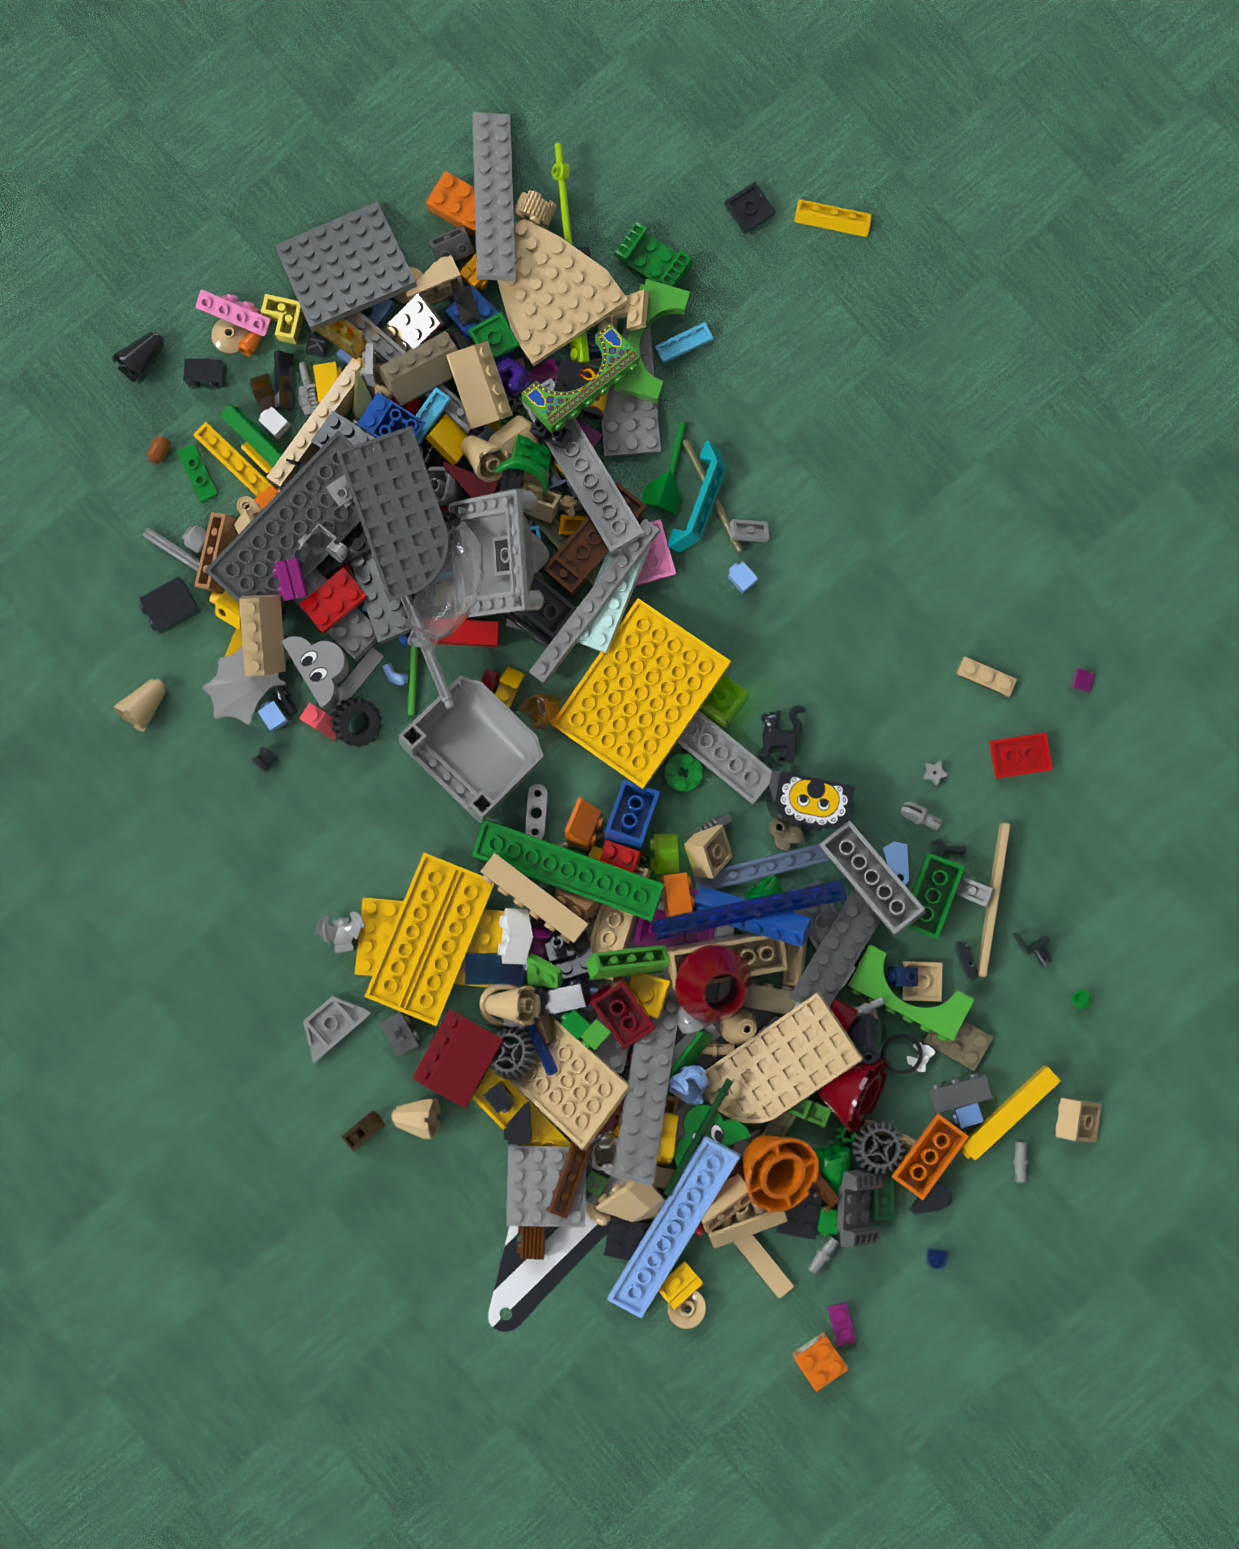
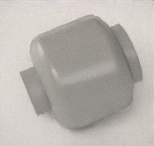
[182,525,207,553]

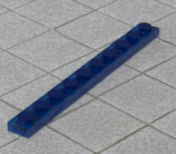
[652,880,847,940]

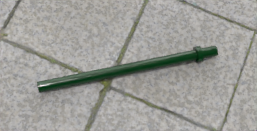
[663,1078,733,1197]

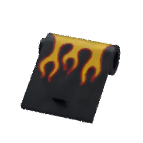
[554,357,609,420]

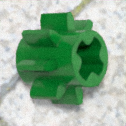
[835,1123,857,1144]

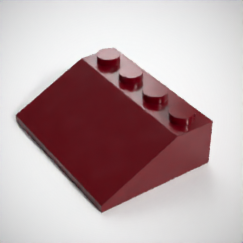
[412,1009,504,1109]

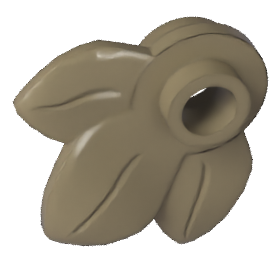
[769,819,805,851]

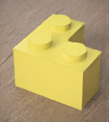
[261,294,304,345]

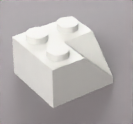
[498,908,533,964]

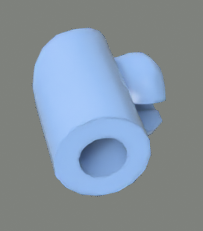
[383,663,409,686]

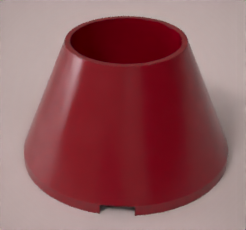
[675,945,752,1023]
[818,1059,888,1133]

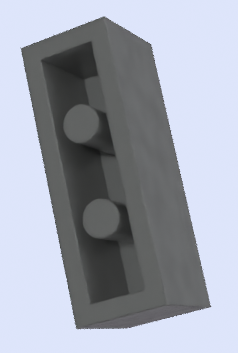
[927,1072,992,1114]

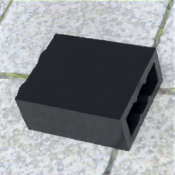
[139,576,201,634]

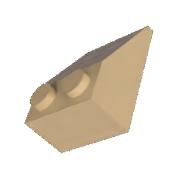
[406,255,463,305]

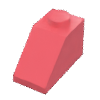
[299,702,337,741]

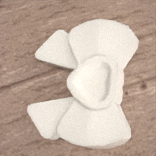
[907,1042,936,1072]

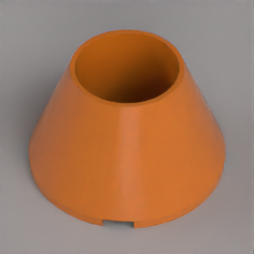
[742,1135,819,1212]

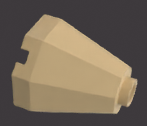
[392,1098,441,1139]

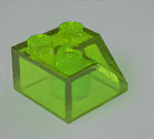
[699,675,749,728]
[650,833,679,874]

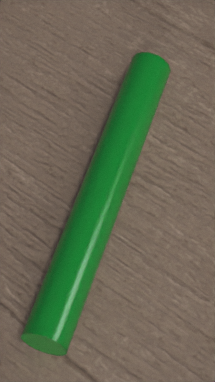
[669,422,687,478]

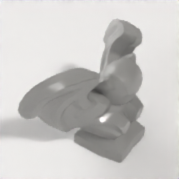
[316,912,365,953]

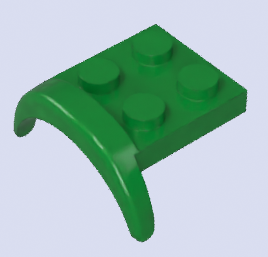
[495,434,551,497]

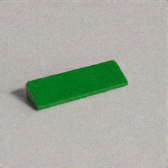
[221,405,284,467]
[667,1028,713,1096]

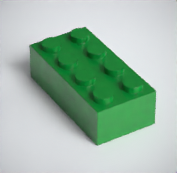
[906,853,965,939]

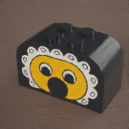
[766,771,855,832]

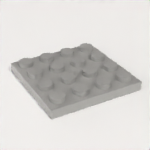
[506,1146,587,1227]

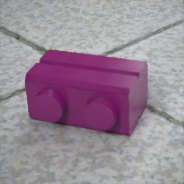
[273,557,308,601]

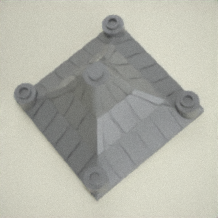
[448,489,549,619]

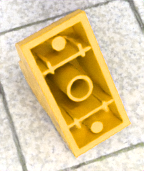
[656,1113,678,1166]

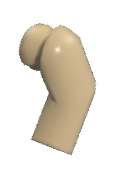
[586,1201,611,1226]

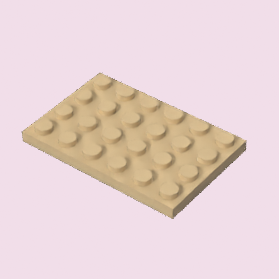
[510,1015,632,1150]

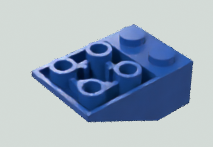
[357,392,425,438]

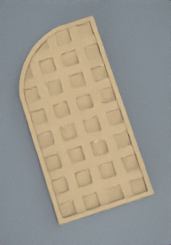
[704,992,863,1123]

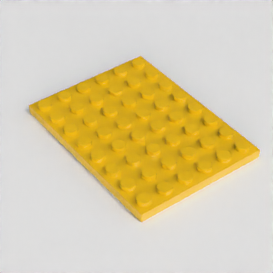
[551,598,732,789]

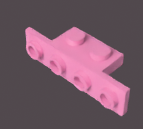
[196,289,271,336]

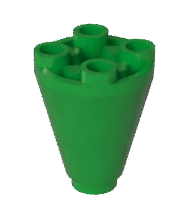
[814,1142,851,1197]

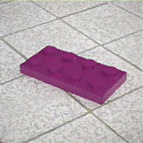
[633,909,715,947]

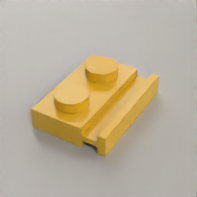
[658,1261,704,1310]

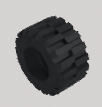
[330,697,383,747]

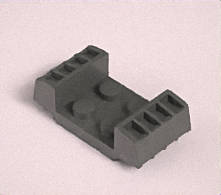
[837,1169,883,1247]

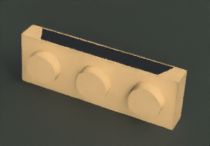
[956,656,1017,697]

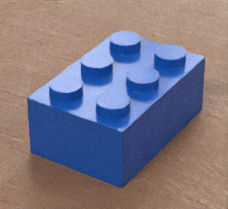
[604,779,660,851]

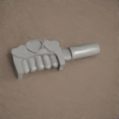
[298,362,319,417]

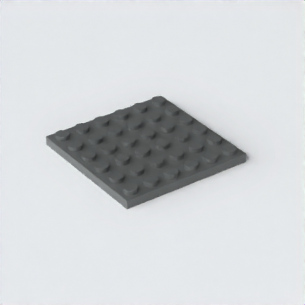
[274,201,417,332]

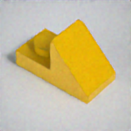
[495,667,525,709]

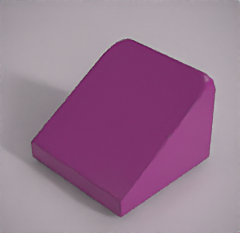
[1070,668,1094,693]

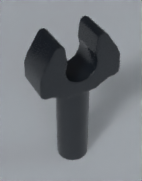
[929,839,966,858]

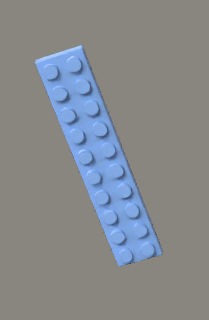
[607,1136,740,1318]

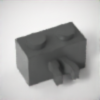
[380,1011,421,1057]

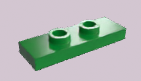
[177,444,218,503]

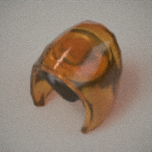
[519,693,561,729]

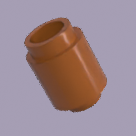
[146,435,171,465]

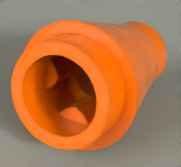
[238,331,262,357]

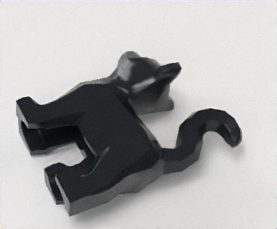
[757,705,806,764]

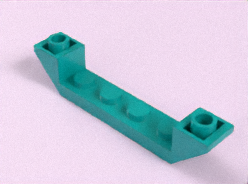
[667,441,727,553]

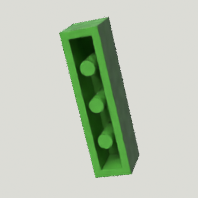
[586,945,670,980]

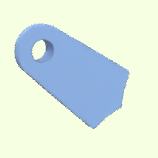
[883,841,909,885]

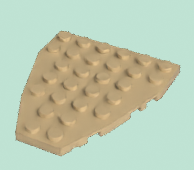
[497,218,629,366]

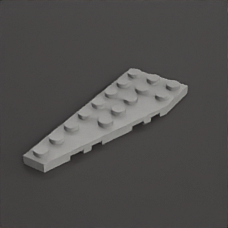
[601,317,661,458]

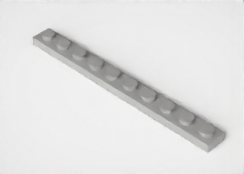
[342,311,472,434]
[529,519,661,684]

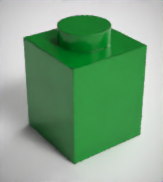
[561,1009,591,1040]
[817,1205,838,1237]

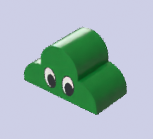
[674,1102,751,1166]

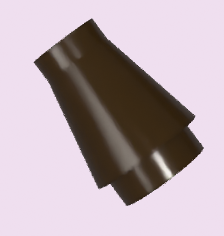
[536,1014,556,1045]

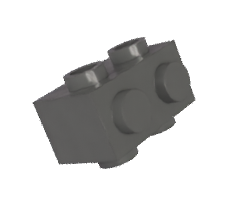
[428,226,474,262]

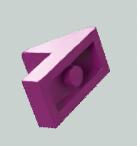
[527,925,551,960]

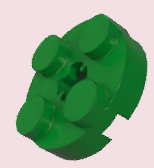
[664,754,702,792]

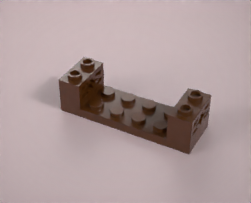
[543,482,647,599]

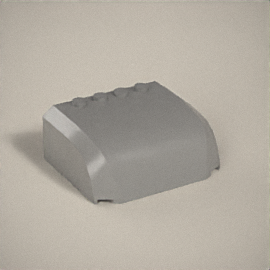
[399,675,544,823]

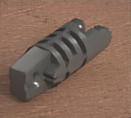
[684,813,732,839]

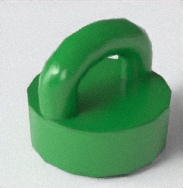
[1072,989,1092,1010]

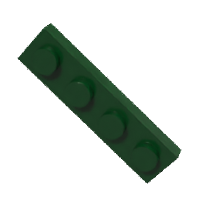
[873,1141,894,1220]

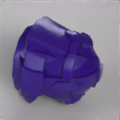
[497,356,530,396]

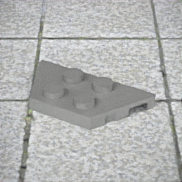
[303,996,372,1063]

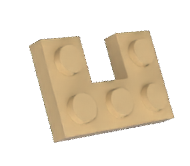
[597,290,649,333]

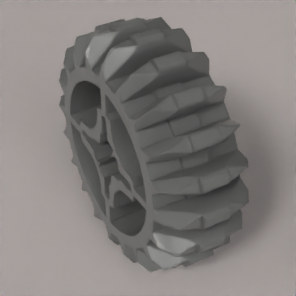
[490,1027,538,1080]
[853,1120,906,1174]

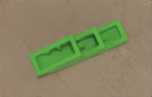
[787,1098,832,1128]

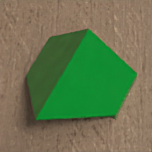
[641,470,682,516]

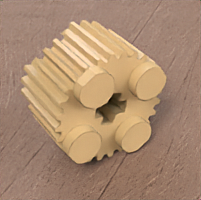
[513,190,557,229]

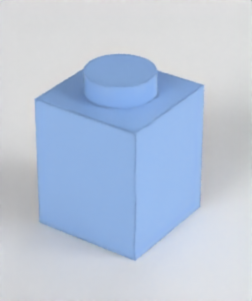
[728,562,758,594]
[258,701,289,732]

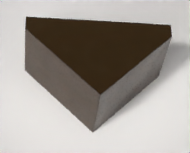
[250,373,280,413]

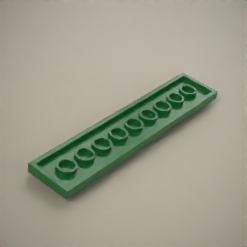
[472,819,665,922]

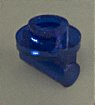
[926,1248,947,1269]

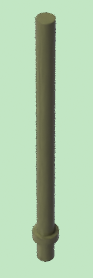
[682,439,744,553]

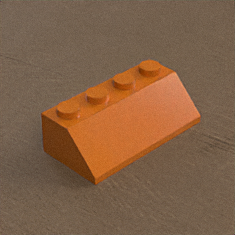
[891,1113,969,1200]

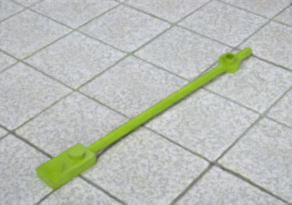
[552,143,590,364]

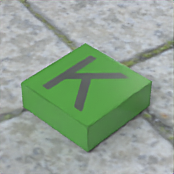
[586,1170,609,1197]

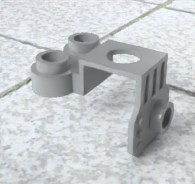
[298,523,349,563]

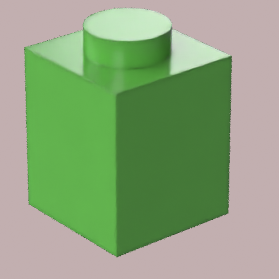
[581,1019,611,1051]

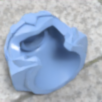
[668,1065,710,1106]

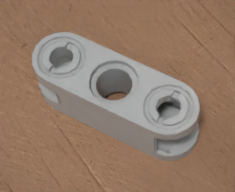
[525,784,548,839]

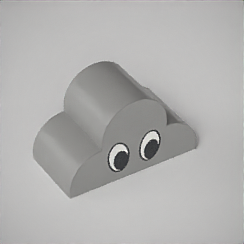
[282,636,350,712]

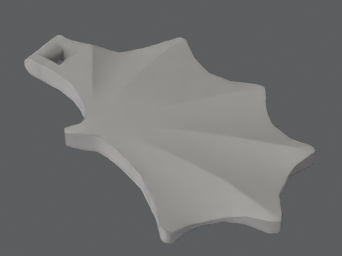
[202,635,295,725]

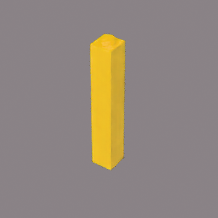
[960,1065,1061,1161]

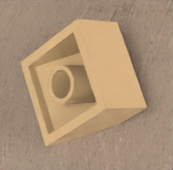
[684,825,733,878]
[1055,1098,1102,1143]

